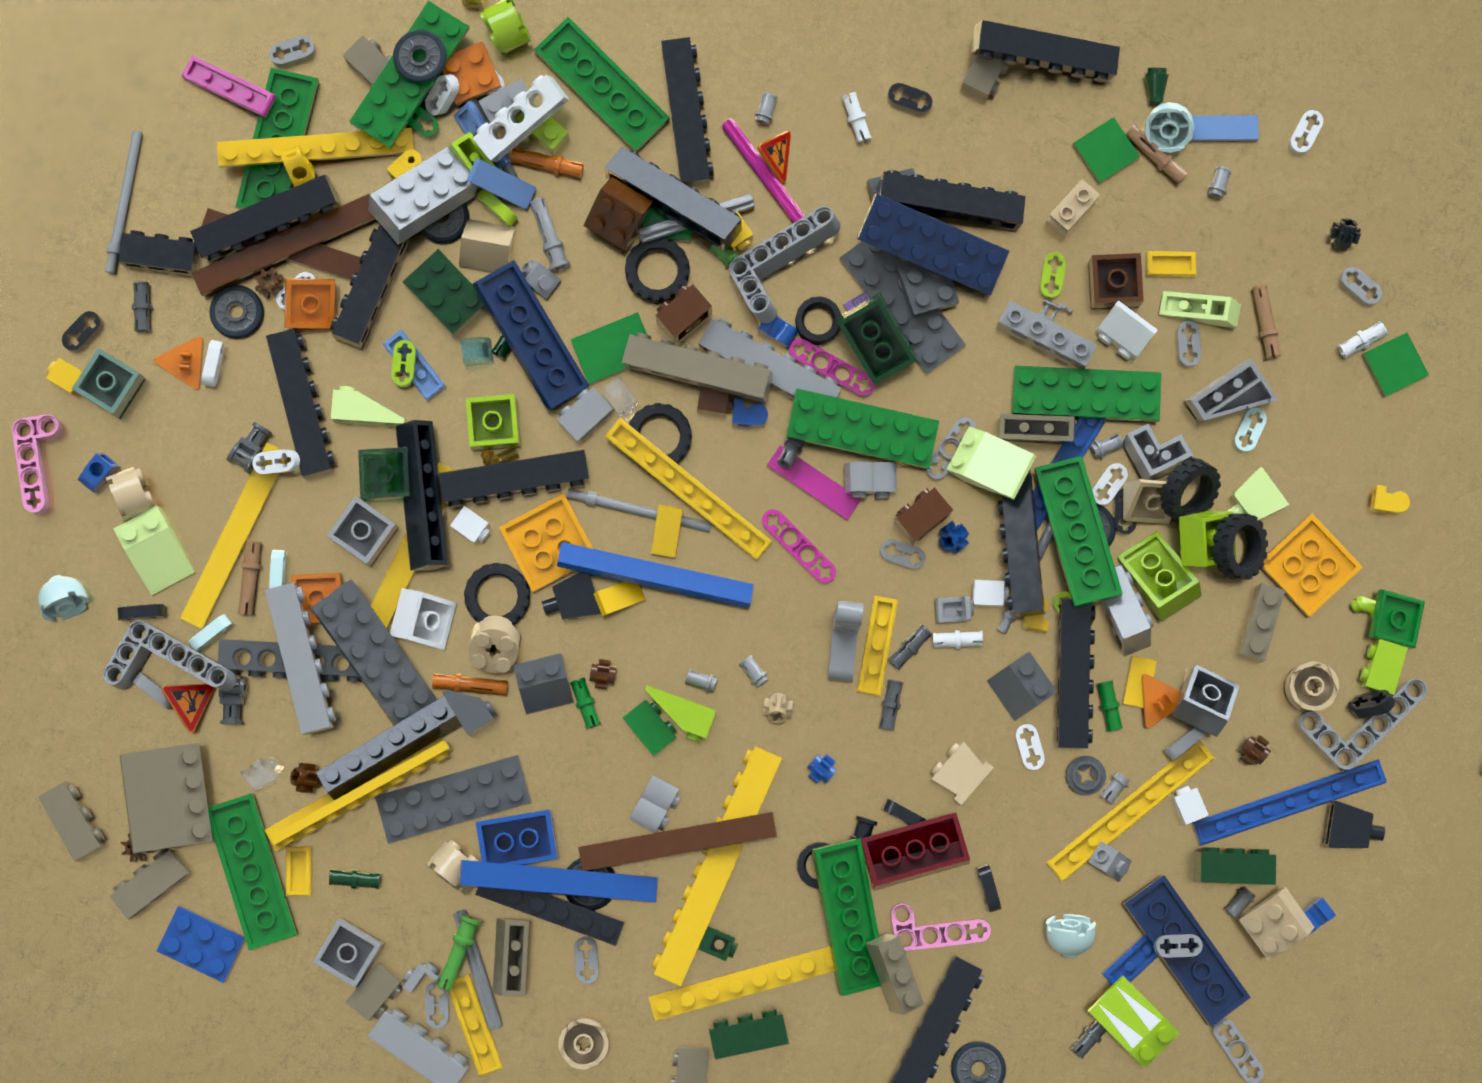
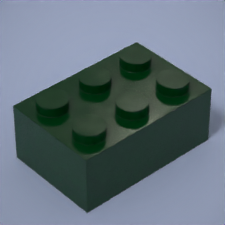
[403,249,487,339]
[837,292,917,385]
[1194,847,1276,885]
[709,1009,789,1060]

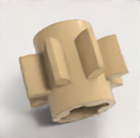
[763,693,793,723]

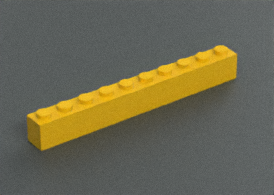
[652,746,782,986]

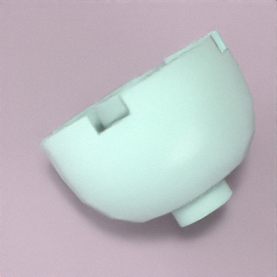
[1145,102,1194,153]
[38,575,90,621]
[1046,914,1096,958]

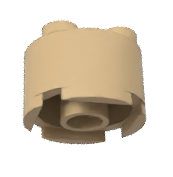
[105,467,154,522]
[468,616,520,673]
[1285,661,1339,712]
[426,840,479,896]
[558,1018,610,1070]

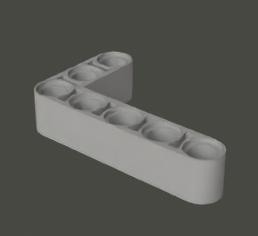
[729,206,841,323]
[828,601,863,682]
[103,620,236,692]
[1296,679,1427,770]

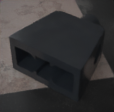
[541,572,602,621]
[1324,801,1385,848]

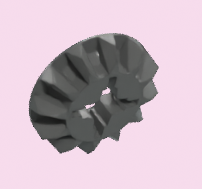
[1066,756,1106,795]

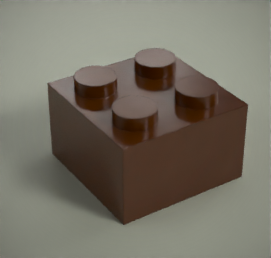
[583,177,653,251]
[1089,253,1144,308]
[655,284,712,345]
[894,487,953,546]

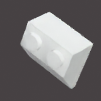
[1096,301,1157,361]
[390,588,457,650]

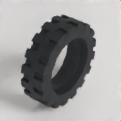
[625,237,690,303]
[629,403,692,463]
[1160,458,1221,522]
[1212,514,1268,580]
[464,563,530,625]

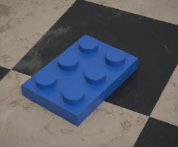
[156,906,245,983]

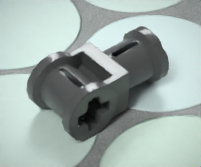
[226,421,272,473]
[218,676,246,725]

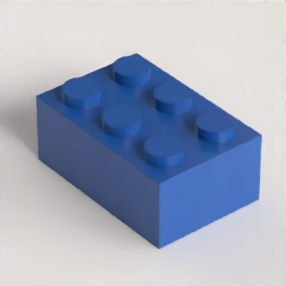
[476,810,559,865]

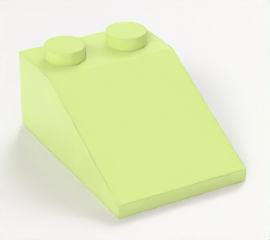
[947,427,1036,499]
[113,505,196,596]

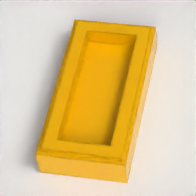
[1146,251,1196,277]
[651,505,683,558]
[593,581,646,616]
[1122,656,1157,708]
[286,846,312,896]

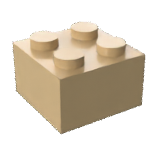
[1239,887,1314,961]

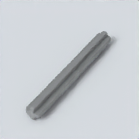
[638,194,755,243]
[453,910,502,1030]

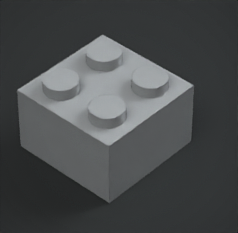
[327,496,398,567]
[313,918,384,988]

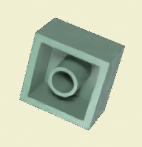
[72,348,145,418]

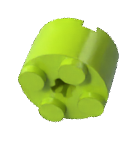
[480,0,532,53]

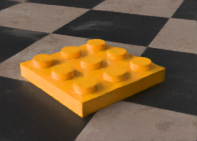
[499,493,593,593]
[1262,513,1363,617]

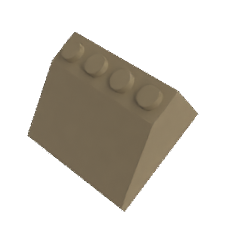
[119,743,212,854]

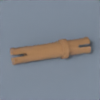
[1126,125,1188,184]
[1252,285,1282,359]
[237,541,261,616]

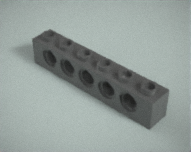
[218,639,361,683]

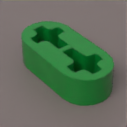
[407,106,439,139]

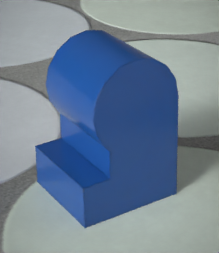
[758,315,798,348]
[732,399,768,428]
[78,453,120,493]
[1303,897,1336,934]

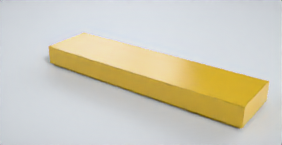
[856,595,898,697]
[446,974,503,1077]

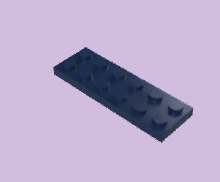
[856,193,1009,296]
[472,260,589,411]
[1123,875,1251,1027]

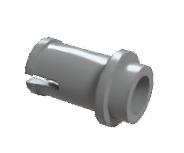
[754,92,778,125]
[1208,166,1232,199]
[1091,433,1124,459]
[739,655,768,688]
[685,669,718,693]
[1100,772,1130,805]
[1225,886,1256,919]

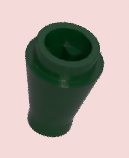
[1145,67,1169,103]

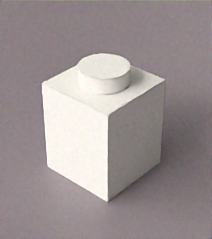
[450,506,490,545]
[972,580,1009,608]
[1171,785,1209,825]

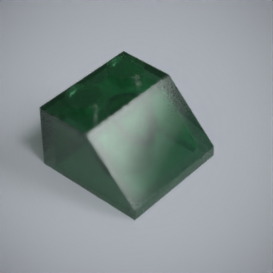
[358,447,410,502]

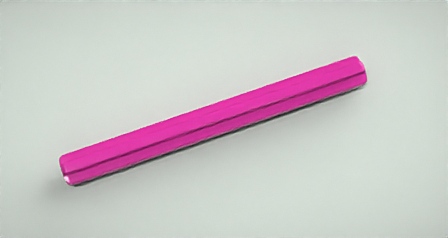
[722,118,808,236]

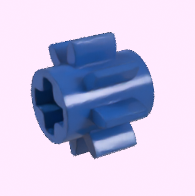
[938,521,969,553]
[807,754,837,784]

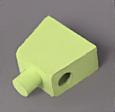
[1228,467,1289,520]

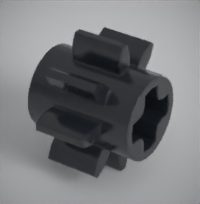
[1330,218,1361,248]

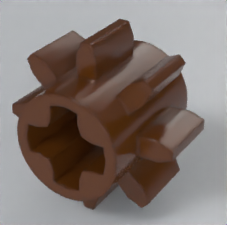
[254,267,284,298]
[589,658,617,689]
[1240,735,1271,765]
[290,763,321,793]
[121,833,152,862]

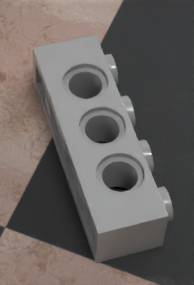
[997,300,1097,369]

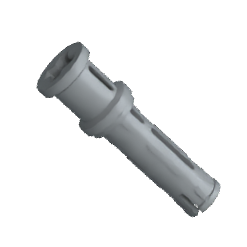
[530,198,571,272]

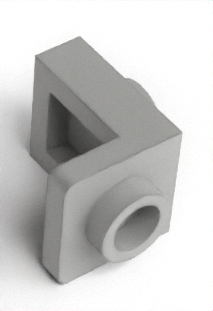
[520,259,561,299]
[935,596,974,623]
[1089,842,1132,882]
[402,962,441,994]

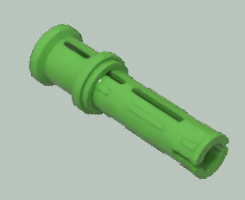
[437,914,482,991]

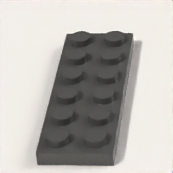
[866,168,959,317]
[840,242,966,375]
[310,579,436,726]
[375,755,531,844]

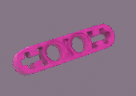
[789,339,875,397]
[762,509,836,584]

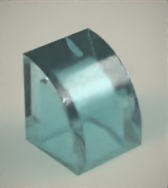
[460,337,494,367]

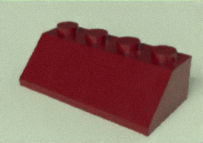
[861,812,970,891]

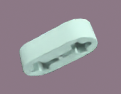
[1233,408,1267,453]
[269,550,286,589]
[188,614,232,652]

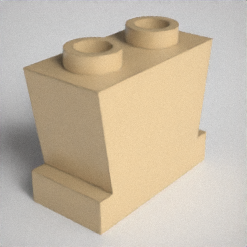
[1046,179,1100,238]
[930,742,994,805]

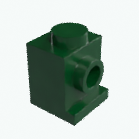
[698,926,738,961]

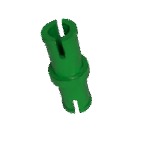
[570,677,601,729]
[1098,680,1123,732]

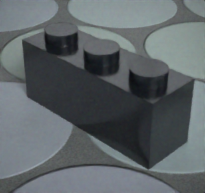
[118,230,198,275]

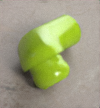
[1351,596,1376,618]

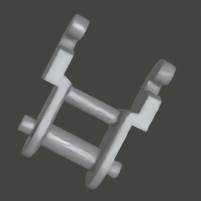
[1037,299,1073,322]

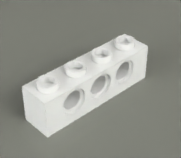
[473,75,570,162]

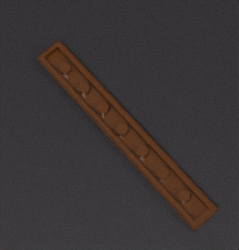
[191,193,376,296]
[201,208,386,288]
[578,812,777,871]

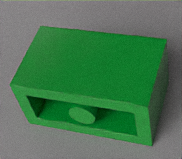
[622,699,677,757]

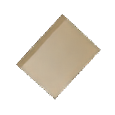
[459,219,516,273]
[1123,479,1171,524]

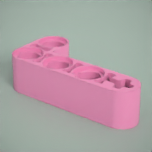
[12,415,63,515]
[890,904,991,951]

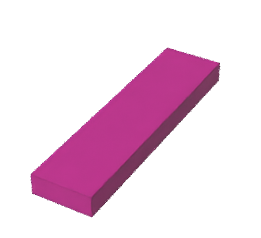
[181,55,277,118]
[767,445,861,520]

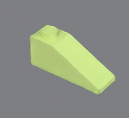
[1159,291,1241,328]
[331,386,406,426]

